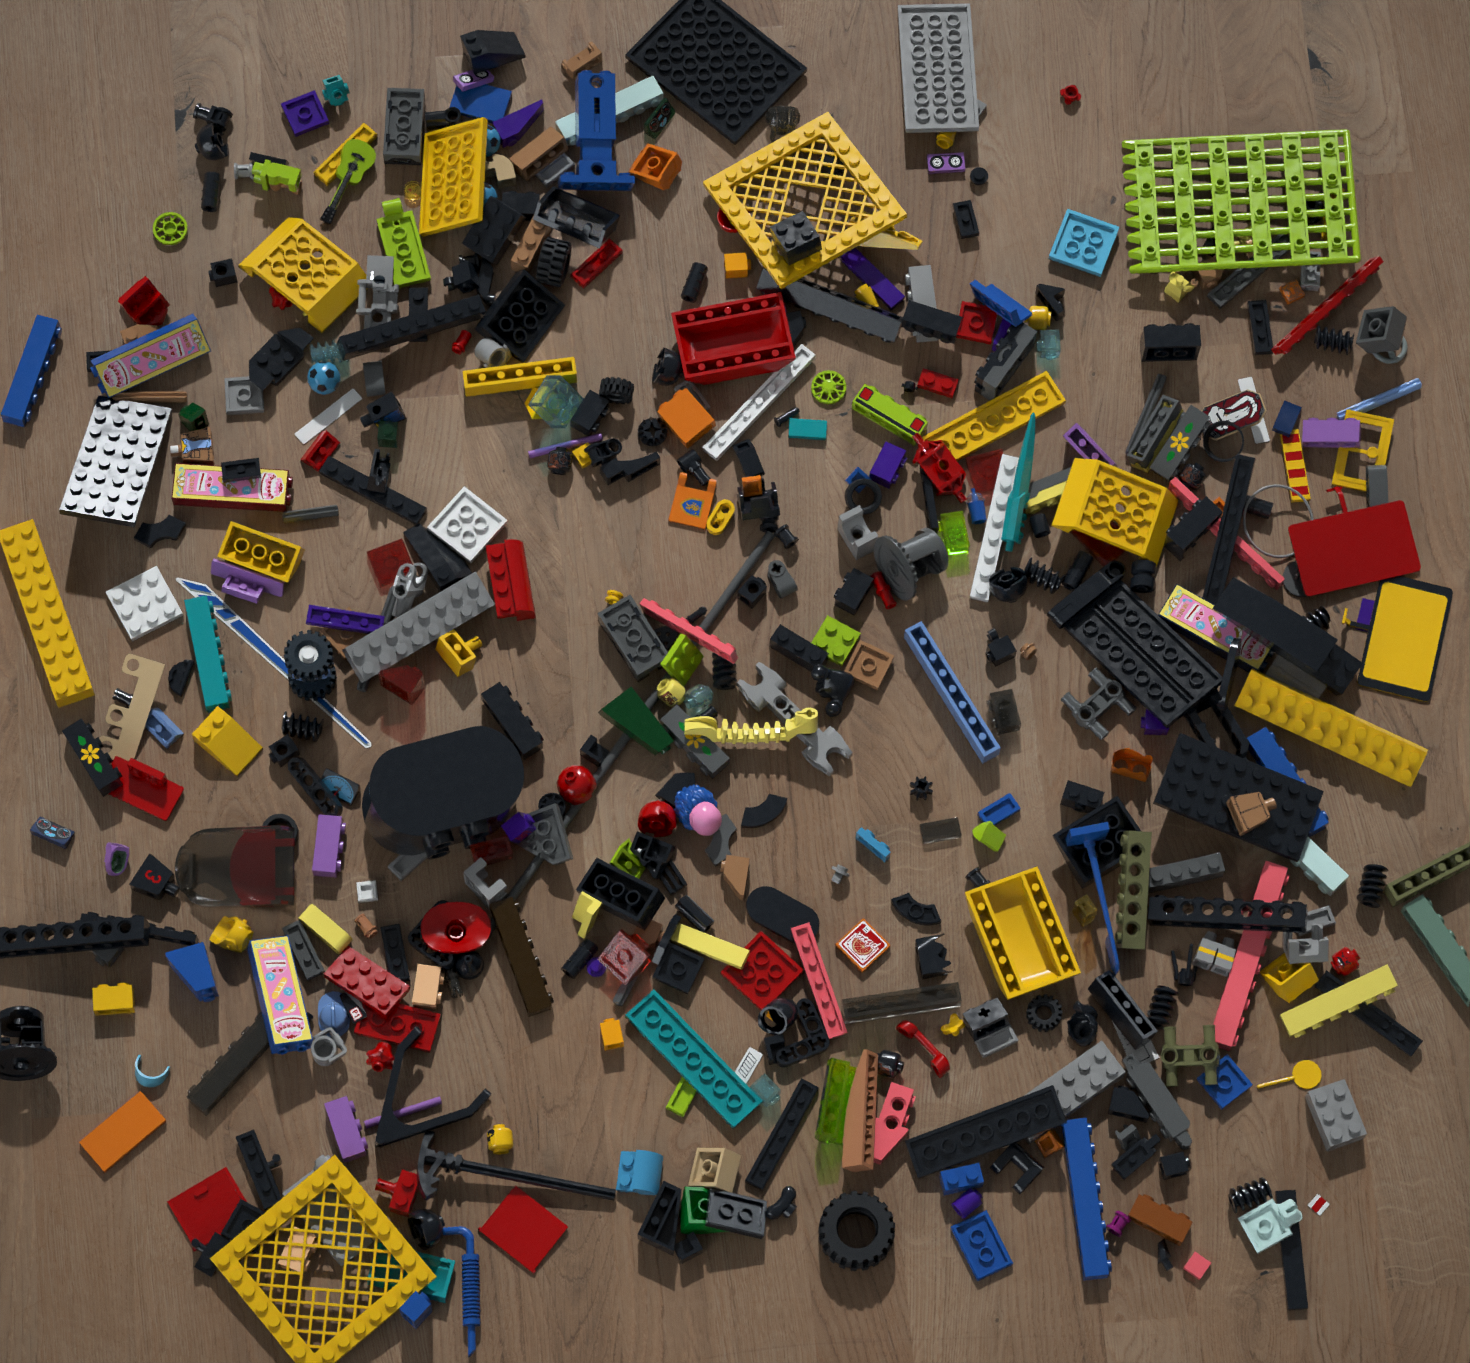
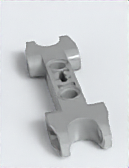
[736,662,853,777]

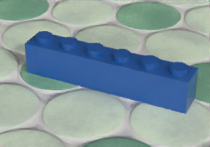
[1,314,62,427]
[1247,727,1329,838]

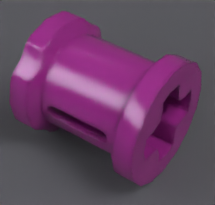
[1106,1211,1131,1237]

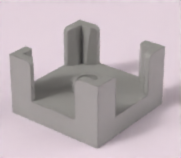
[463,858,508,910]
[1282,924,1329,964]

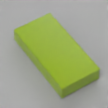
[666,1077,697,1117]

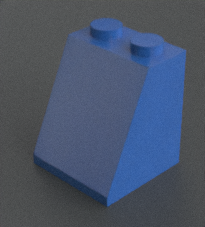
[165,942,219,1002]

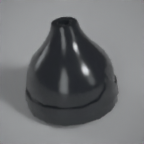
[454,951,484,980]

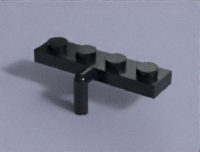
[236,1129,282,1211]

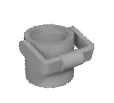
[474,338,512,368]
[311,1027,347,1066]

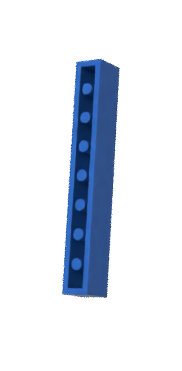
[1062,1118,1112,1281]

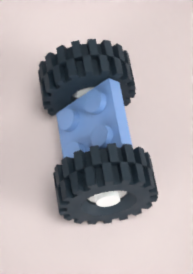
[284,630,337,701]

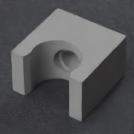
[837,505,878,560]

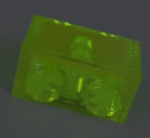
[938,511,970,555]

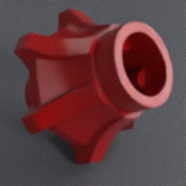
[269,286,293,310]
[366,1042,395,1072]

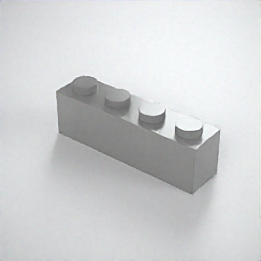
[905,265,939,342]

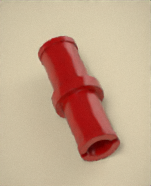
[870,571,897,610]

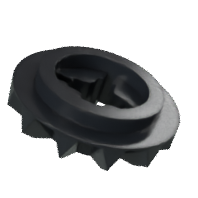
[638,417,668,446]

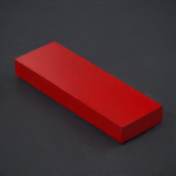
[570,238,623,289]

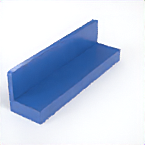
[970,280,1032,327]

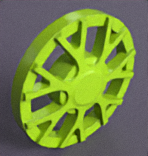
[153,212,188,245]
[811,370,846,404]

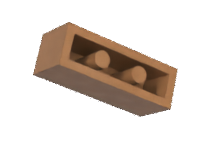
[509,127,569,182]
[511,216,552,274]

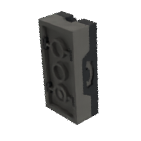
[383,88,425,165]
[974,322,1037,400]
[598,595,668,682]

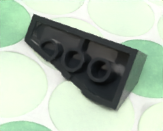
[403,523,472,592]

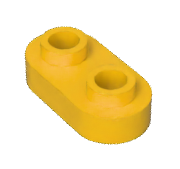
[706,499,735,535]

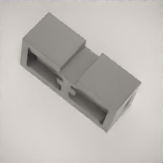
[1300,251,1321,291]

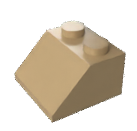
[688,1148,741,1193]

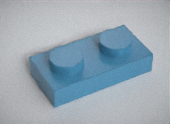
[855,827,891,863]

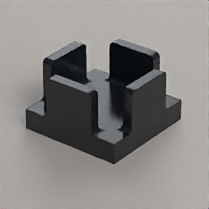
[737,478,780,521]

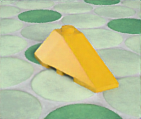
[847,209,923,250]

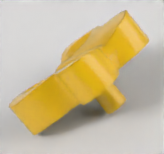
[941,1013,965,1036]

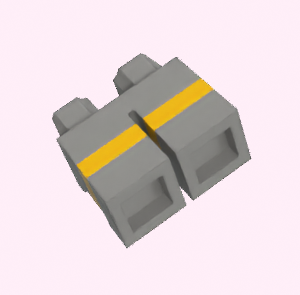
[1191,931,1236,977]

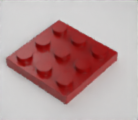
[720,931,804,1011]

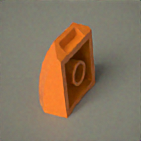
[628,143,682,190]

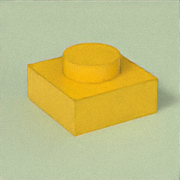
[572,442,592,469]

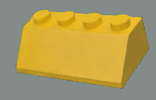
[217,521,305,583]

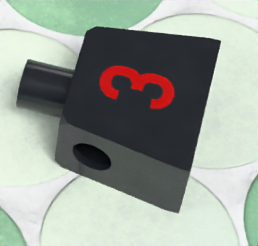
[129,853,180,900]

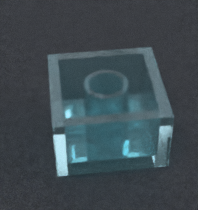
[528,375,584,428]

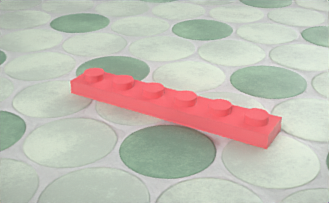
[640,598,738,664]
[791,922,848,1040]

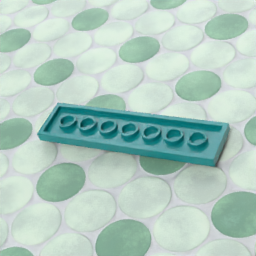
[625,989,762,1129]

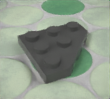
[504,803,573,865]

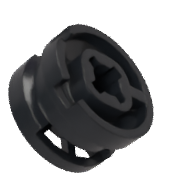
[538,793,566,818]

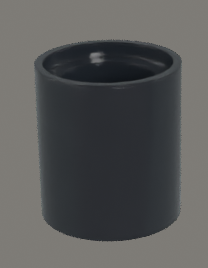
[1029,514,1051,538]

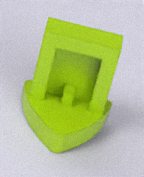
[972,821,1006,852]

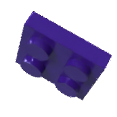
[281,90,329,137]

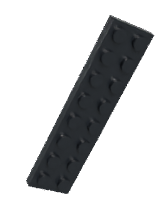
[905,1085,1068,1179]

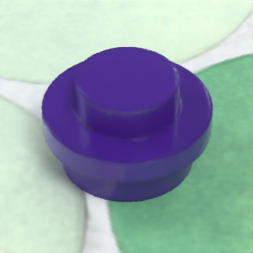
[587,957,606,977]

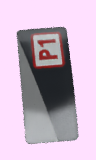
[340,992,367,1023]

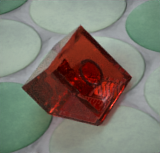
[378,665,425,705]

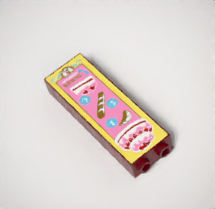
[171,463,293,512]

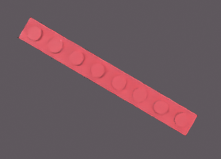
[1168,477,1285,590]

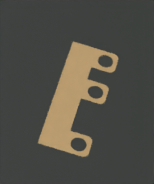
[99,654,165,761]

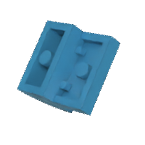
[616,1150,664,1195]

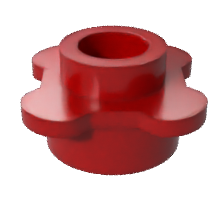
[1060,85,1081,105]

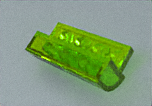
[814,1058,857,1146]

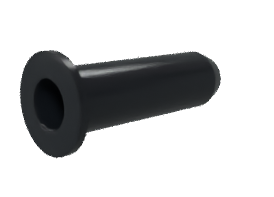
[774,407,800,427]

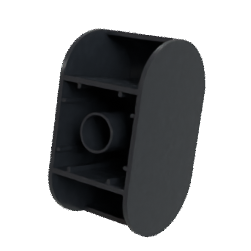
[362,726,524,860]

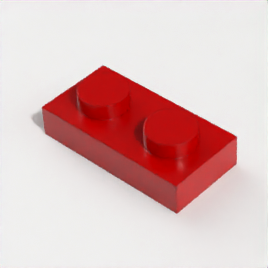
[917,368,959,399]

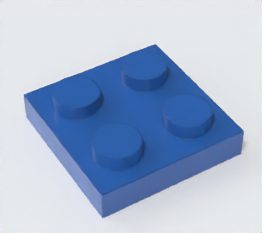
[1196,1054,1253,1110]

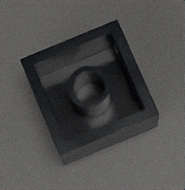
[770,211,822,265]

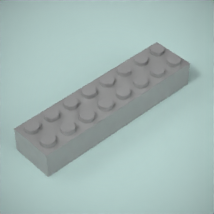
[342,571,495,683]

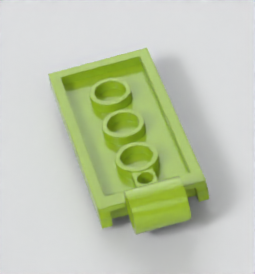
[376,198,431,288]

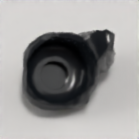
[1067,1001,1098,1047]

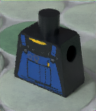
[360,392,407,429]

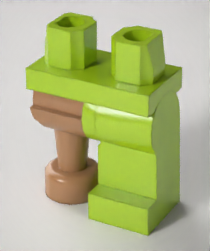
[252,159,303,195]

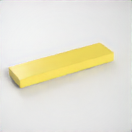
[671,923,750,970]

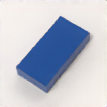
[977,793,1021,826]

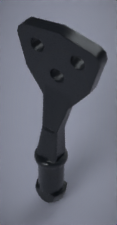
[654,606,707,650]

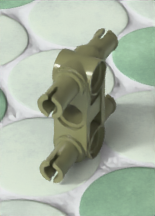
[1161,1025,1220,1087]

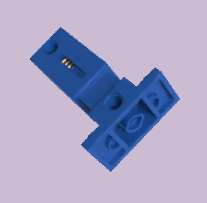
[558,70,635,191]

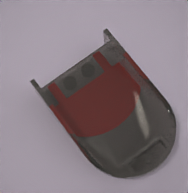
[175,825,294,907]

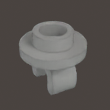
[831,864,850,884]

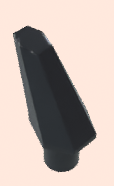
[1158,1239,1173,1271]

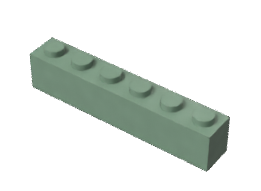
[1401,894,1470,1007]

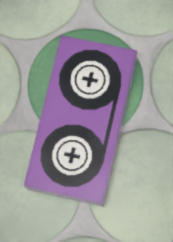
[453,70,494,92]
[927,152,965,174]

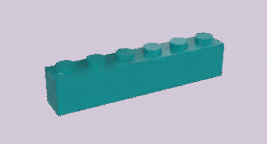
[184,595,232,713]

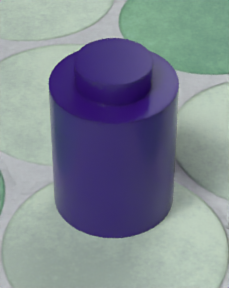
[951,1188,983,1219]

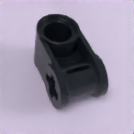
[584,438,622,467]

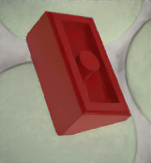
[300,430,341,471]

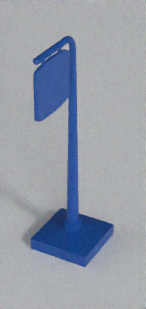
[1066,822,1120,977]

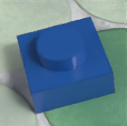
[844,467,872,493]

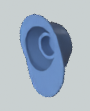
[318,991,350,1037]

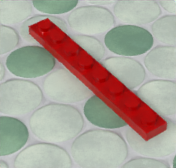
[1271,256,1384,355]

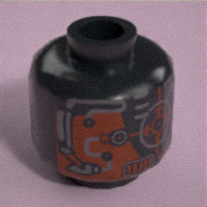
[547,447,573,475]
[1178,463,1206,491]
[877,1050,904,1078]

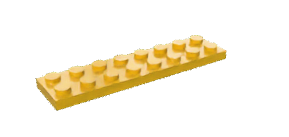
[922,371,1066,469]

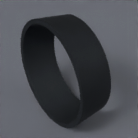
[1203,421,1244,462]

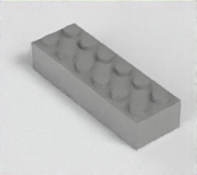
[1024,1041,1126,1144]

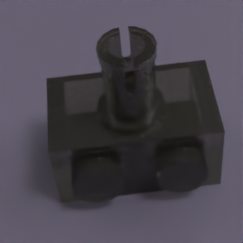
[986,689,1021,735]

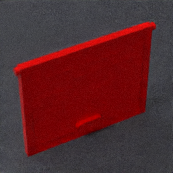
[167,1167,247,1252]
[478,1185,568,1273]

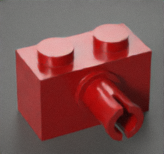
[375,1169,419,1218]

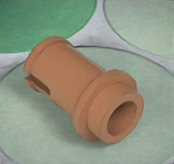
[354,913,378,939]

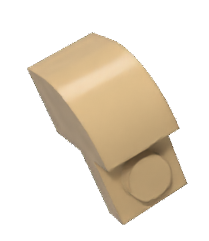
[485,154,517,189]

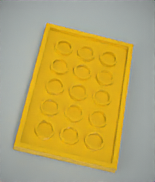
[419,117,488,237]

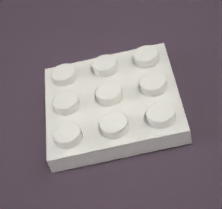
[427,487,508,564]
[106,566,183,641]

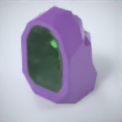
[104,842,129,876]

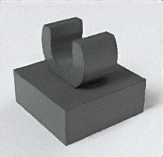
[1115,1124,1141,1151]

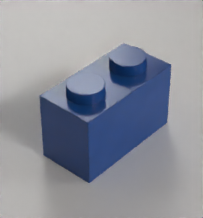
[939,1163,984,1196]
[399,1291,433,1329]

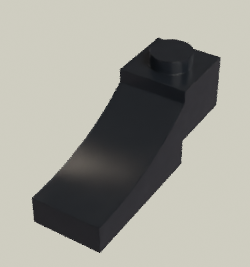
[600,452,660,485]

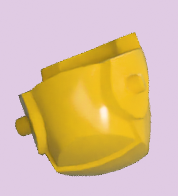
[209,916,254,953]

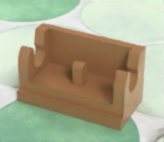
[561,41,602,80]

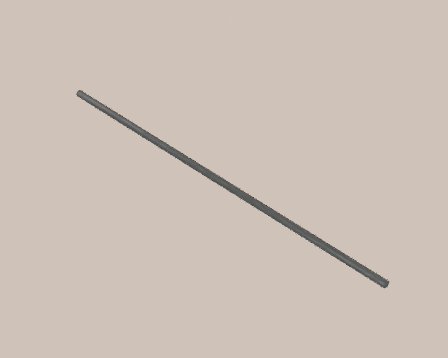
[482,531,775,947]

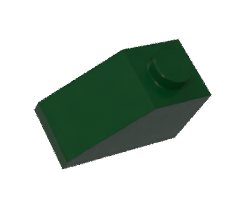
[178,402,209,432]

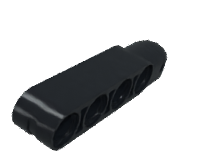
[1047,560,1126,629]

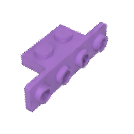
[211,558,285,604]

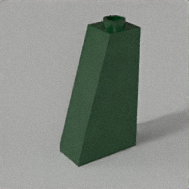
[598,687,673,756]

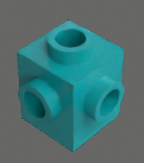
[322,75,350,106]

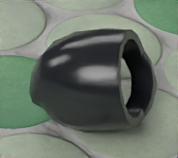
[758,998,798,1035]

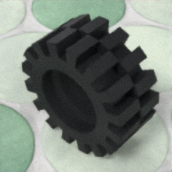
[599,377,634,404]
[1026,994,1063,1032]

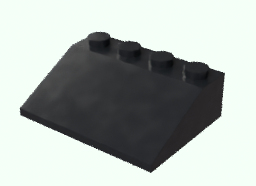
[474,269,565,363]
[1053,796,1141,889]

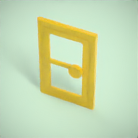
[1332,409,1394,492]

